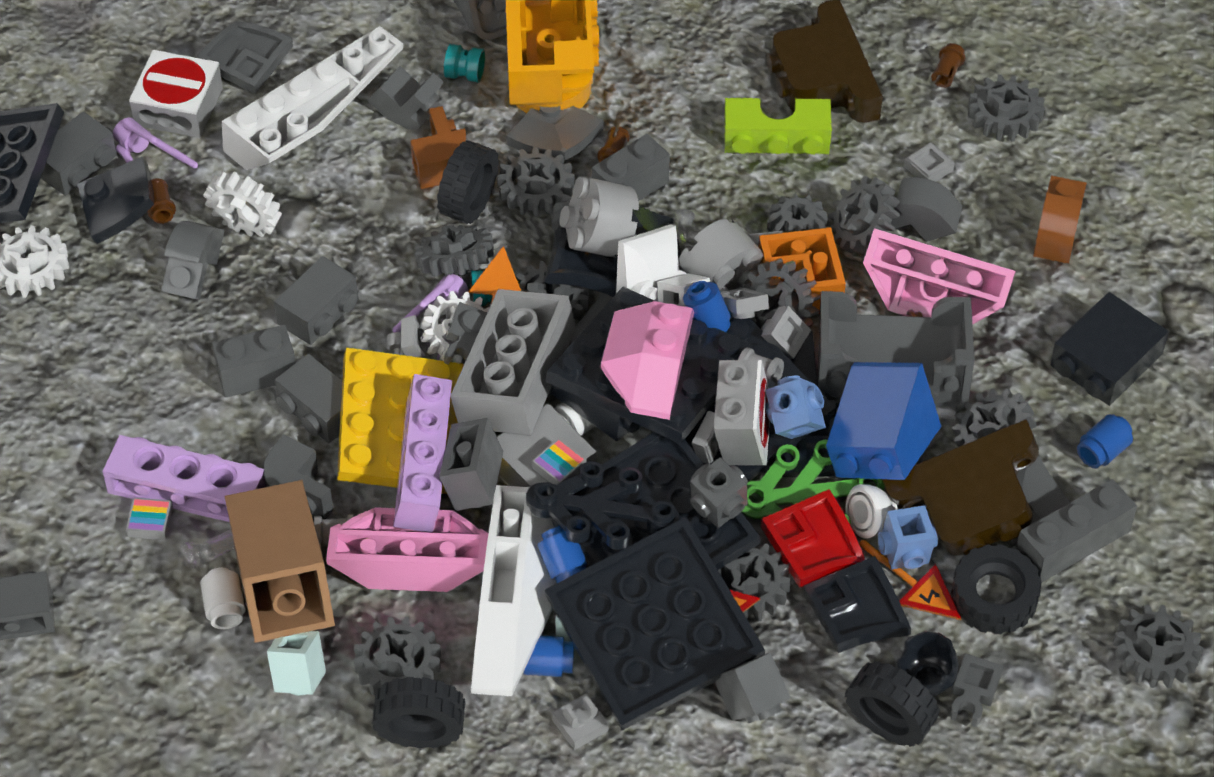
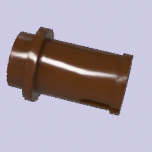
[931,43,966,88]
[597,126,630,163]
[147,178,176,224]

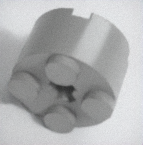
[560,177,639,257]
[679,219,764,292]

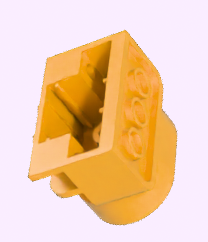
[506,0,599,113]

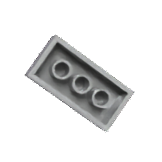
[450,289,576,436]

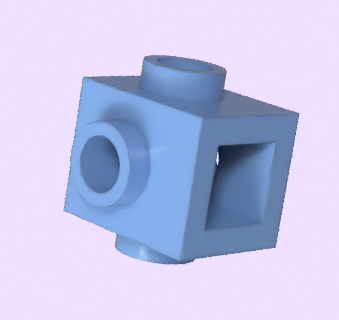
[765,376,826,439]
[878,505,938,569]

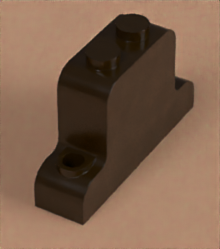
[766,0,883,123]
[882,419,1039,556]

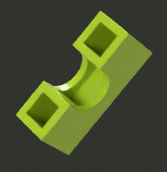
[724,98,832,154]

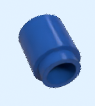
[683,281,731,332]
[1077,414,1133,469]
[537,526,588,583]
[524,636,574,677]

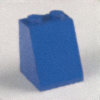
[826,362,942,480]

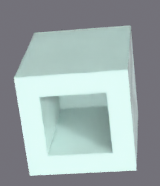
[267,631,326,696]

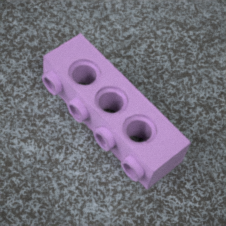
[393,374,452,533]
[102,435,266,522]

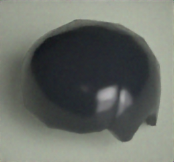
[897,631,959,697]

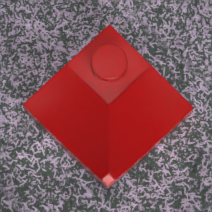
[760,489,866,588]

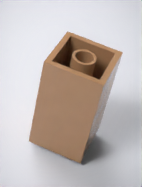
[224,480,335,643]

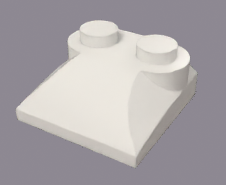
[616,224,686,305]

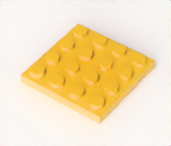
[337,347,464,494]

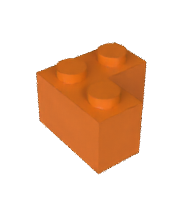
[758,227,846,314]

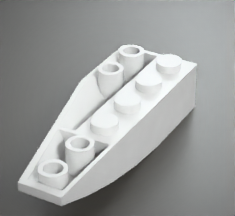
[222,26,403,170]
[471,485,557,696]

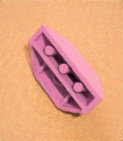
[863,228,1016,324]
[601,301,694,420]
[326,507,488,592]

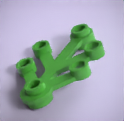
[741,440,885,526]

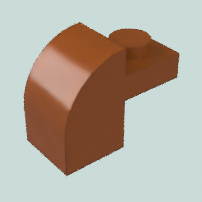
[410,106,467,189]
[1033,175,1087,264]

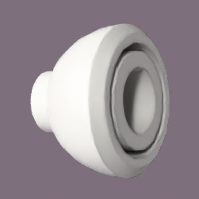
[845,484,897,538]

